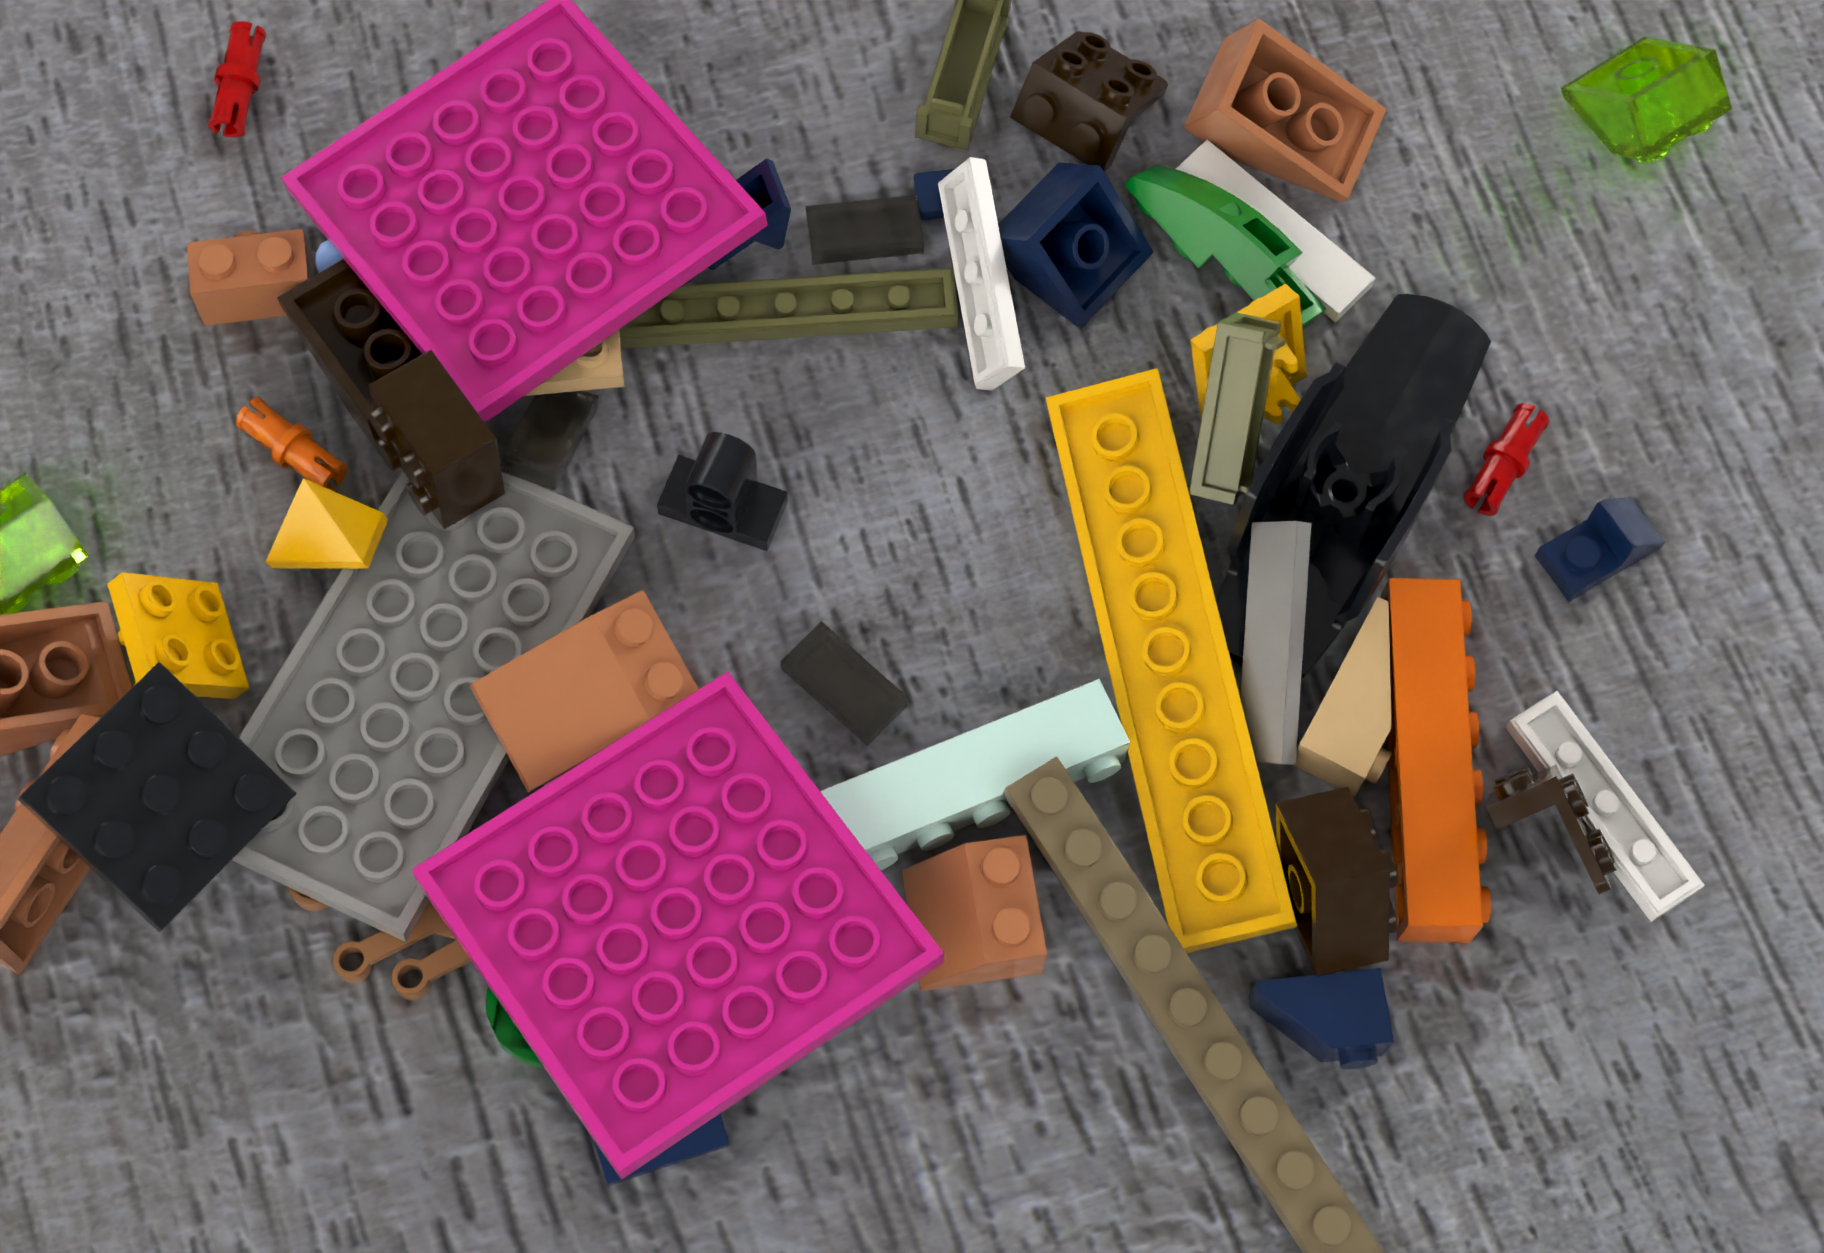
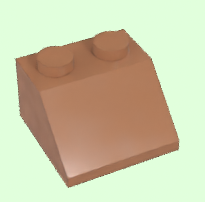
[901,835,1047,991]

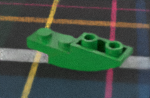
[1124,165,1326,329]

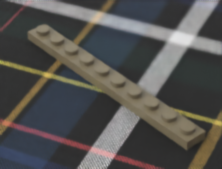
[1003,756,1384,1253]

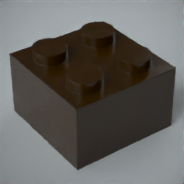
[367,350,505,529]
[1276,787,1398,977]

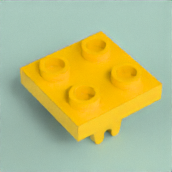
[1190,284,1307,424]
[107,572,250,699]

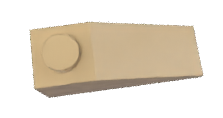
[1293,596,1392,797]

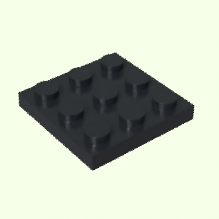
[18,662,297,932]

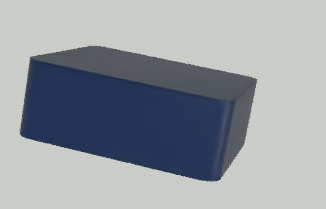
[913,169,954,220]

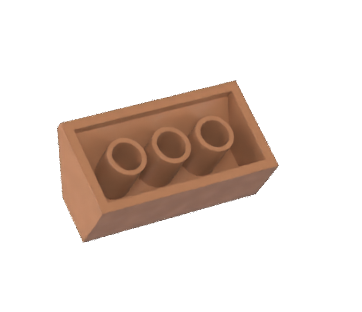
[0,714,101,975]

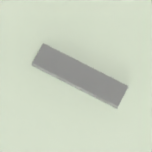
[1240,521,1311,765]

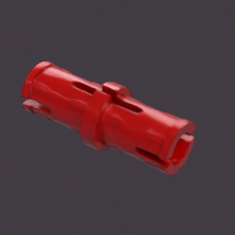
[208,21,266,138]
[1463,403,1550,516]

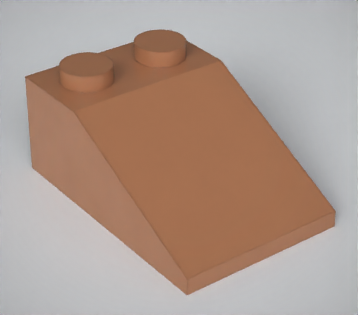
[1183,18,1386,202]
[470,590,699,793]
[0,601,132,756]

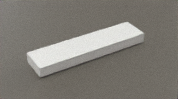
[1176,139,1375,323]
[938,157,1025,391]
[1505,691,1705,922]

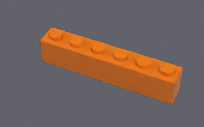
[1380,578,1491,943]

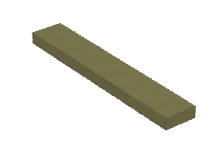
[620,268,958,349]

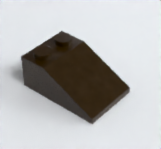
[277,259,422,453]

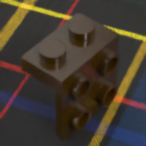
[1010,31,1168,172]
[1486,764,1617,894]

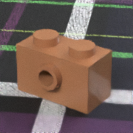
[187,229,316,326]

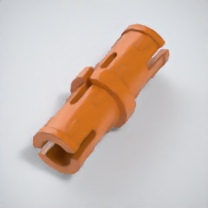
[236,397,348,491]

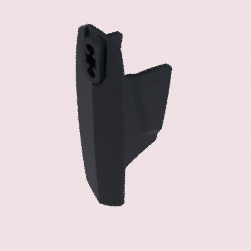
[1216,294,1491,678]

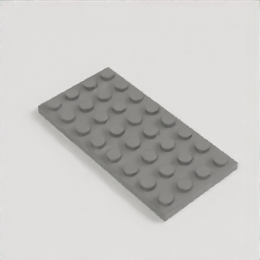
[232,468,635,942]

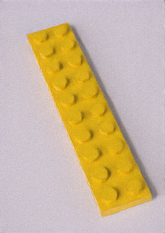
[1045,368,1297,953]

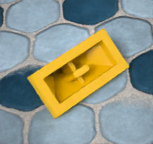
[266,478,389,569]

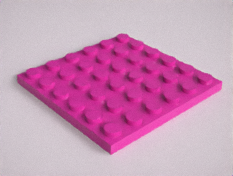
[281,0,768,423]
[411,672,944,1180]

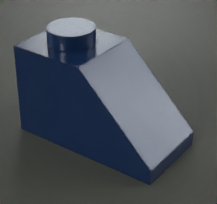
[1248,968,1394,1069]

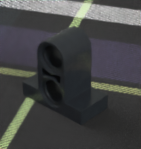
[657,432,788,551]

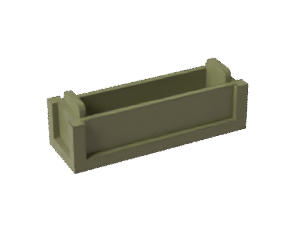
[915,0,1011,151]
[1189,312,1286,505]

